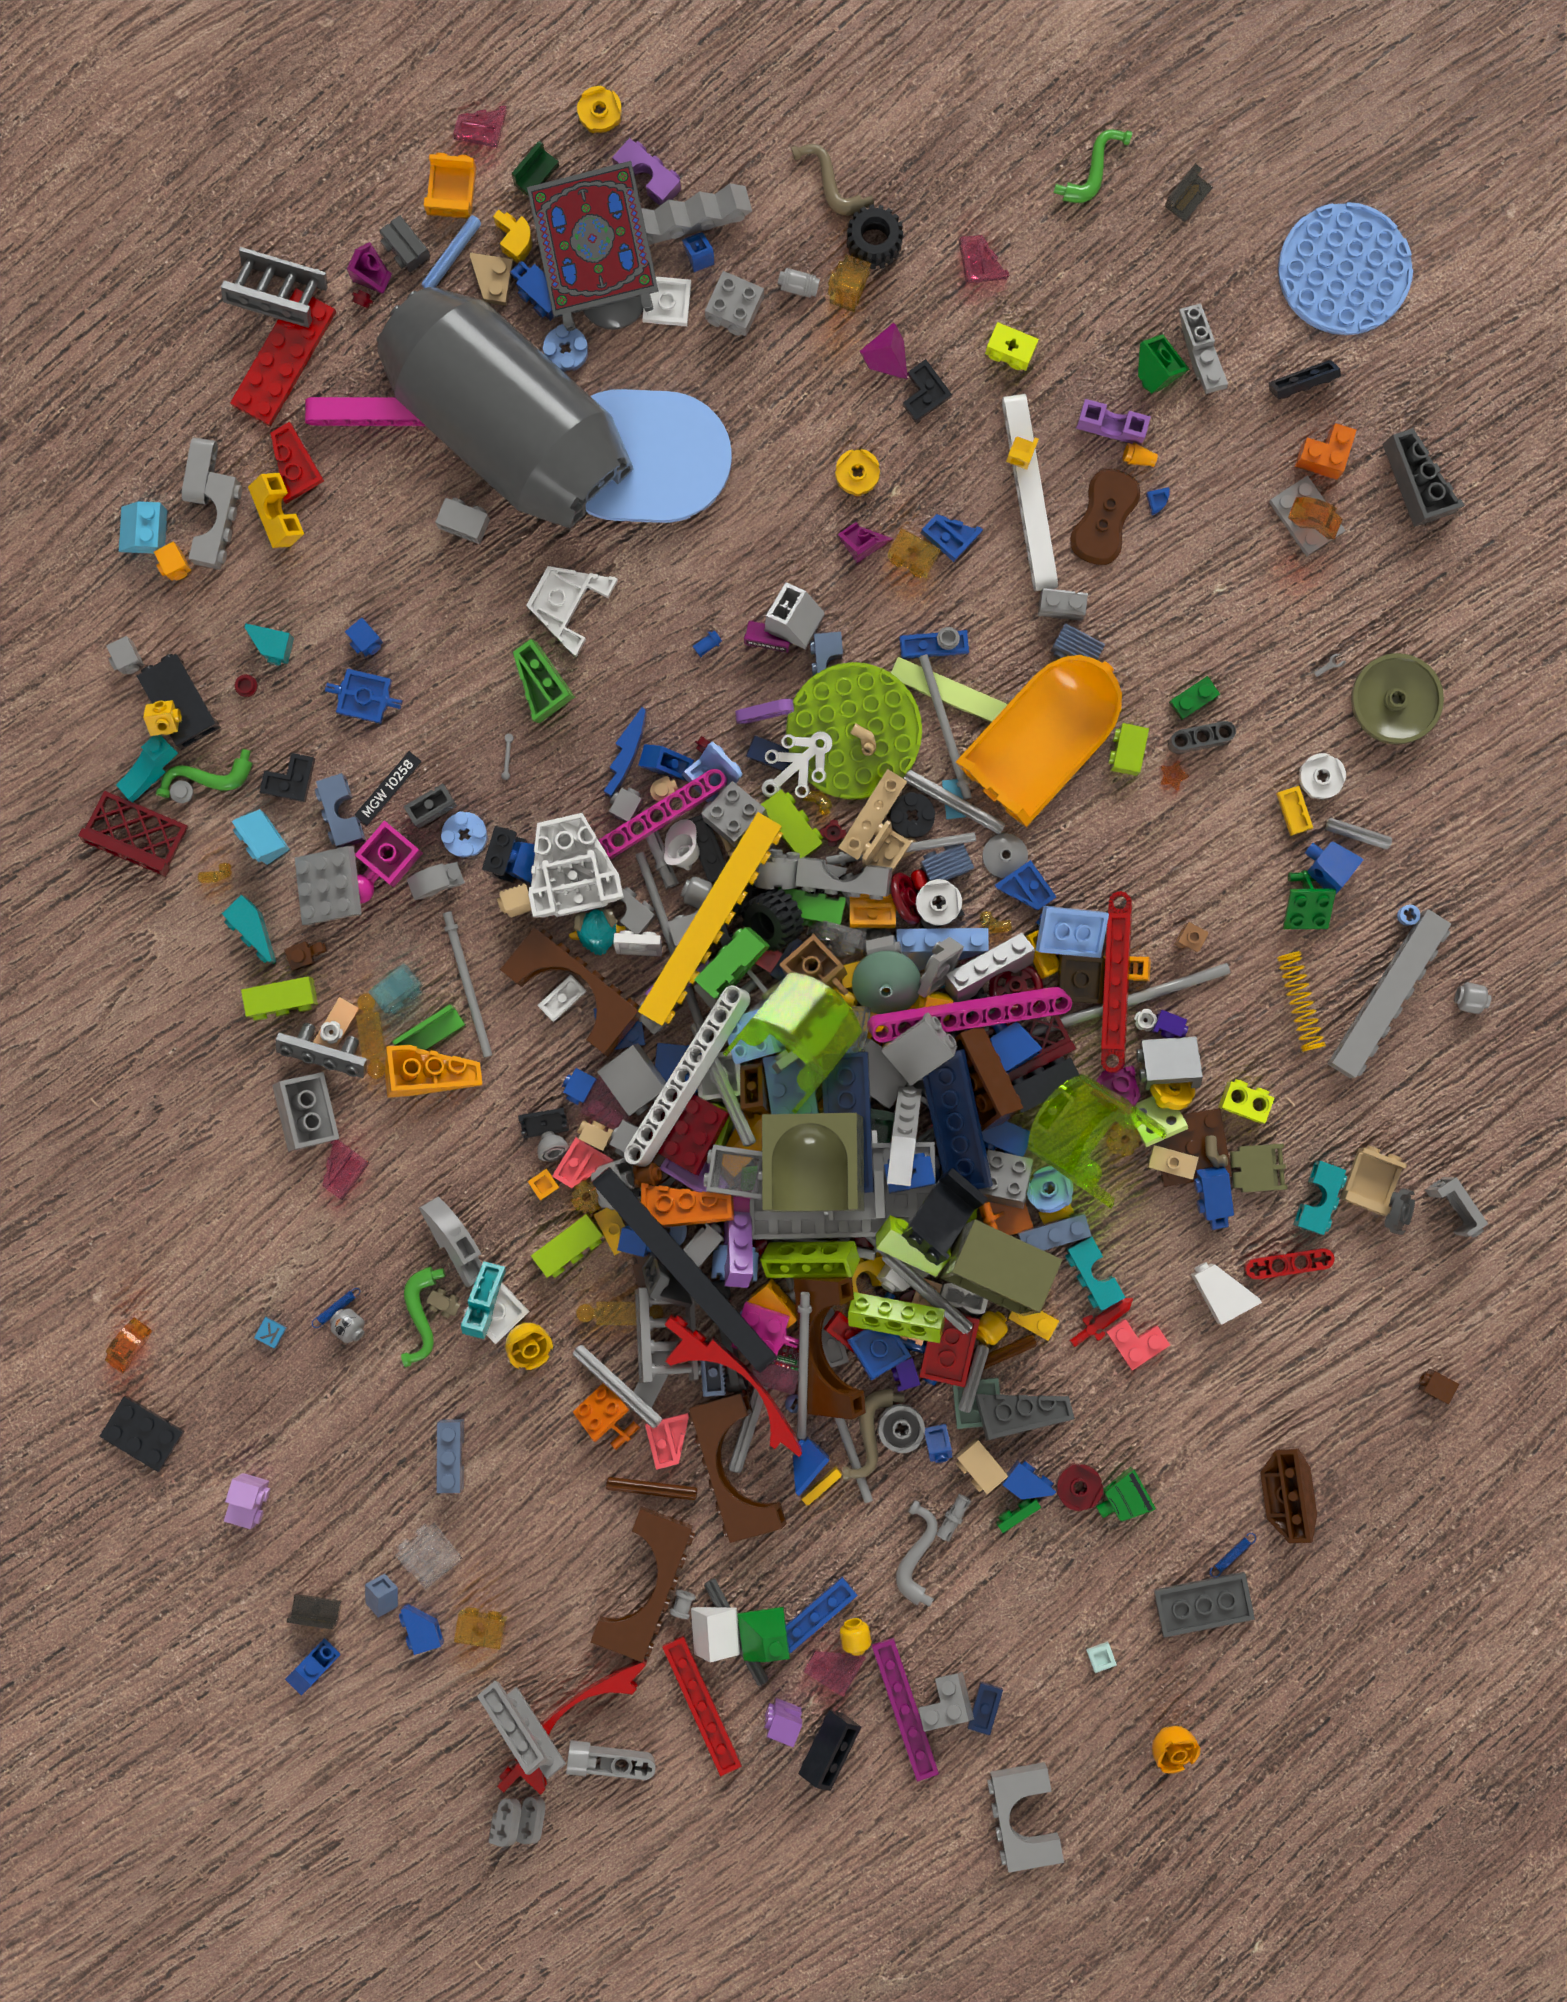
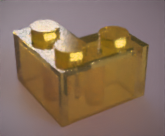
[827,254,871,312]

